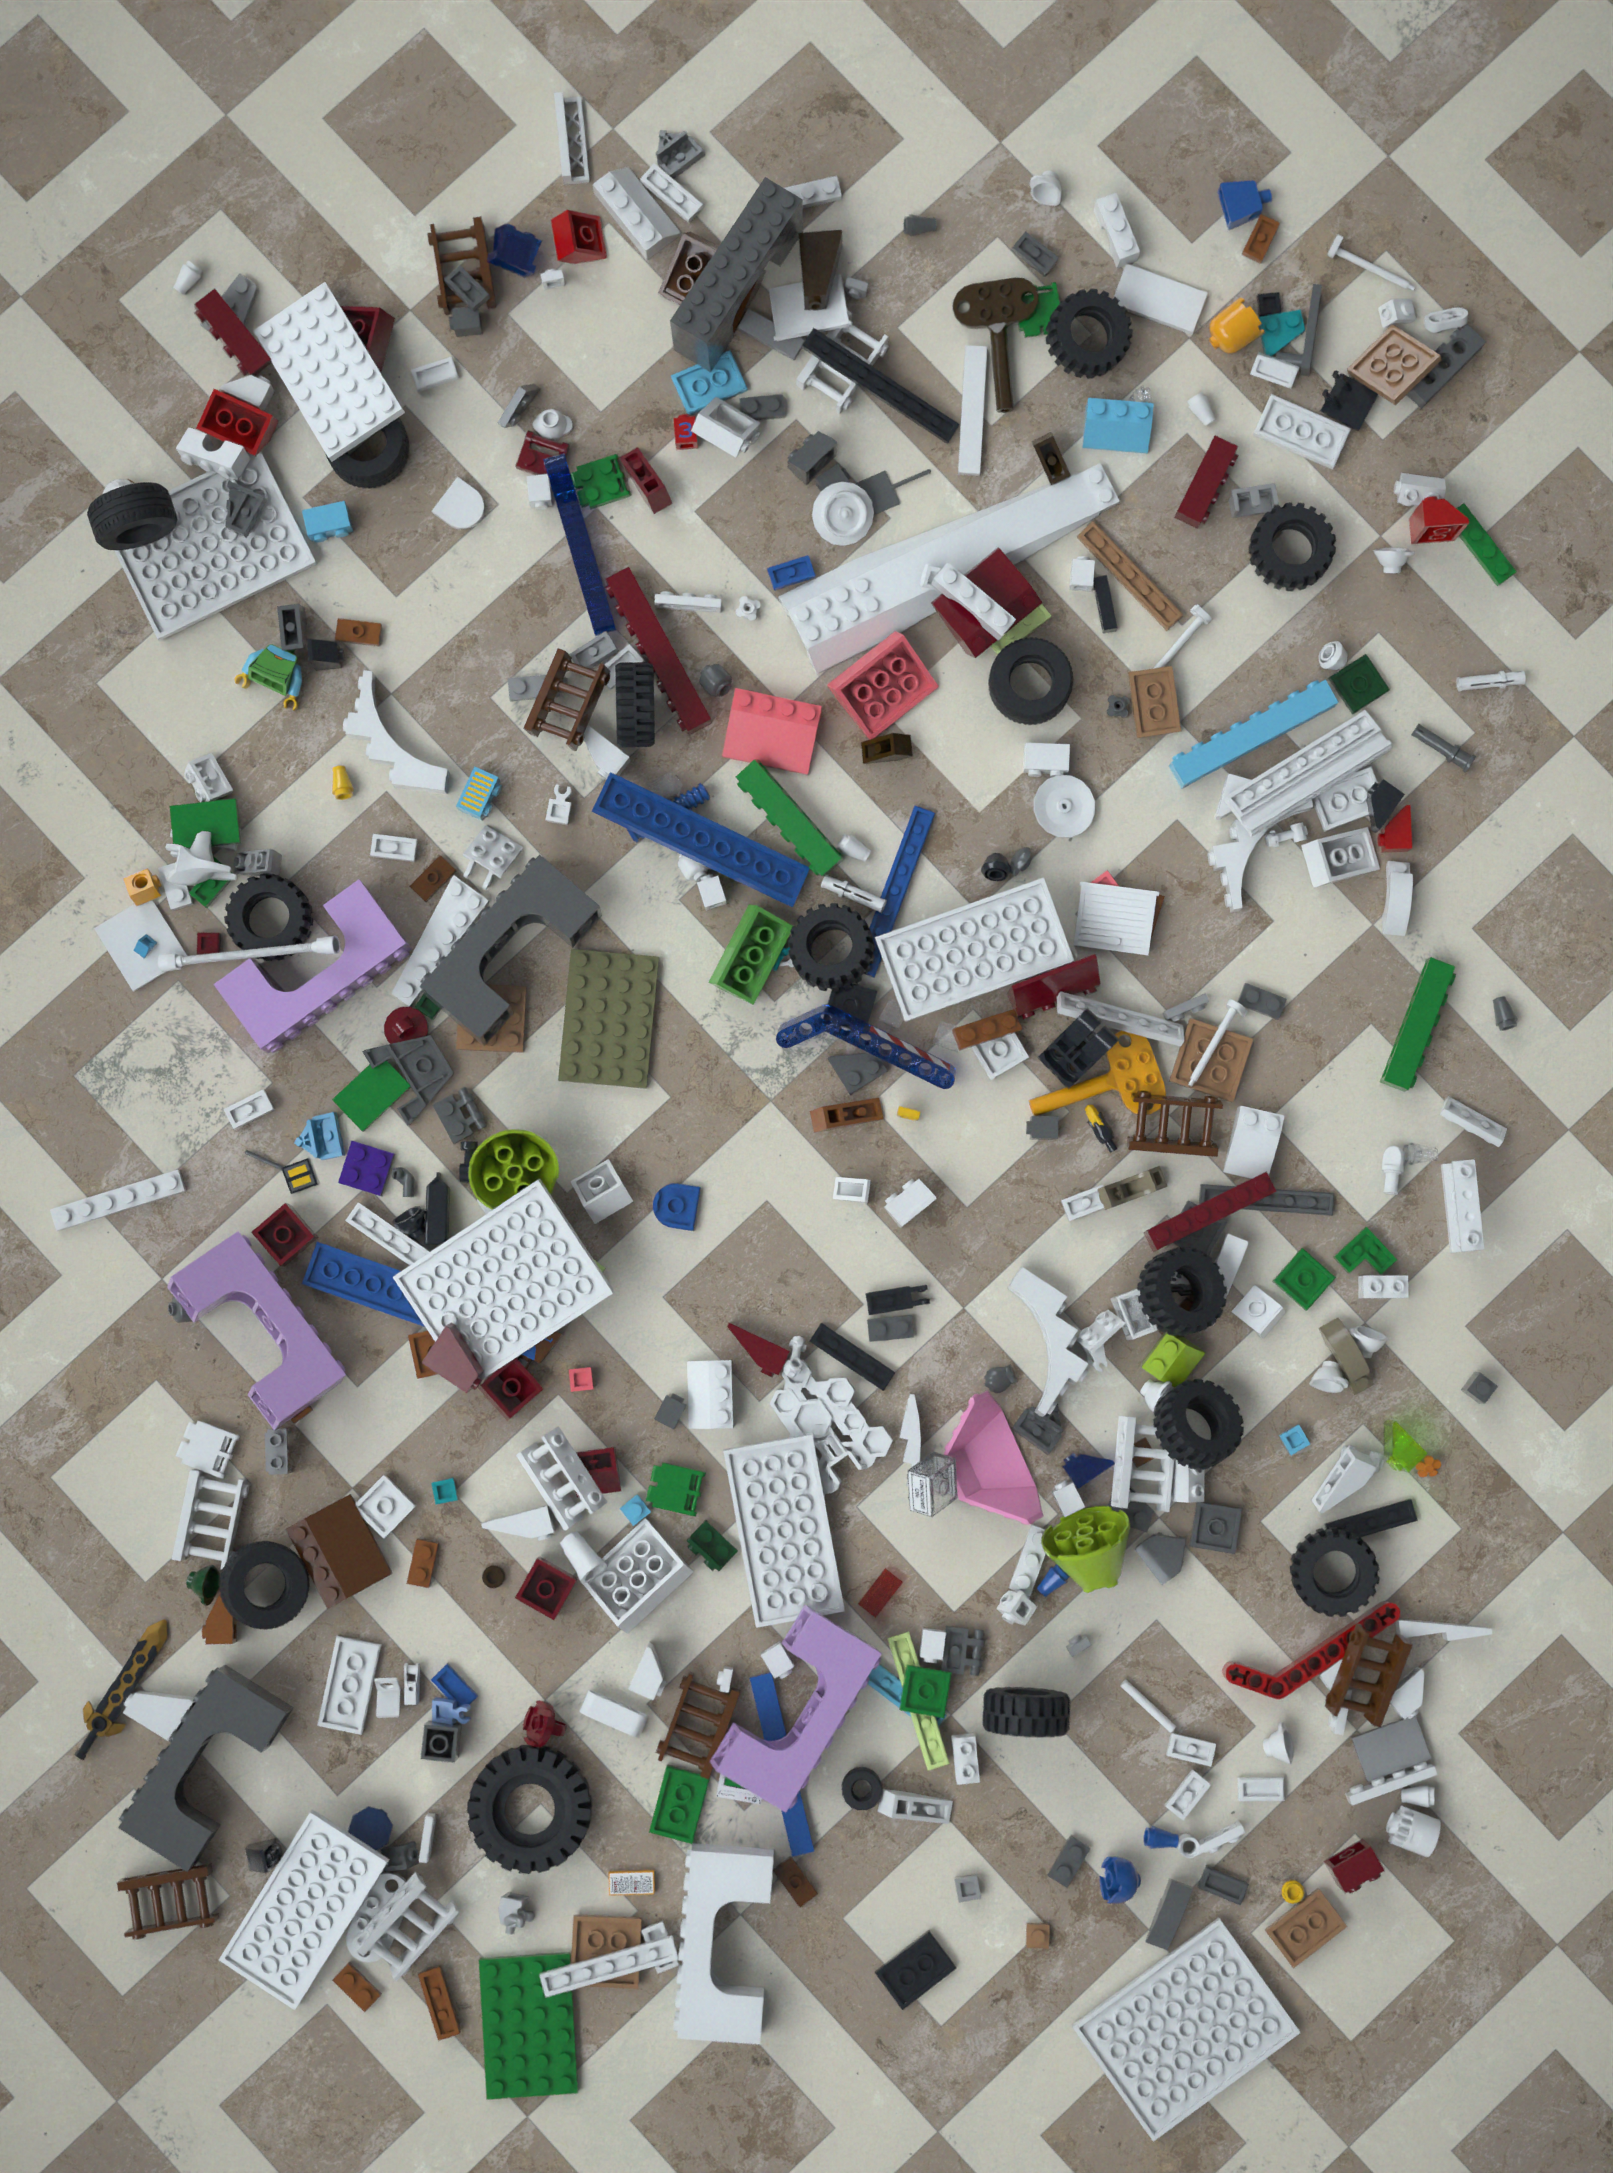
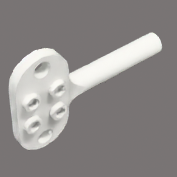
[276,1863,407,1963]

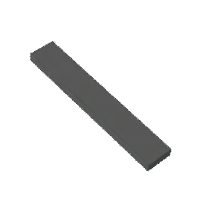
[1199,1184,1334,1216]

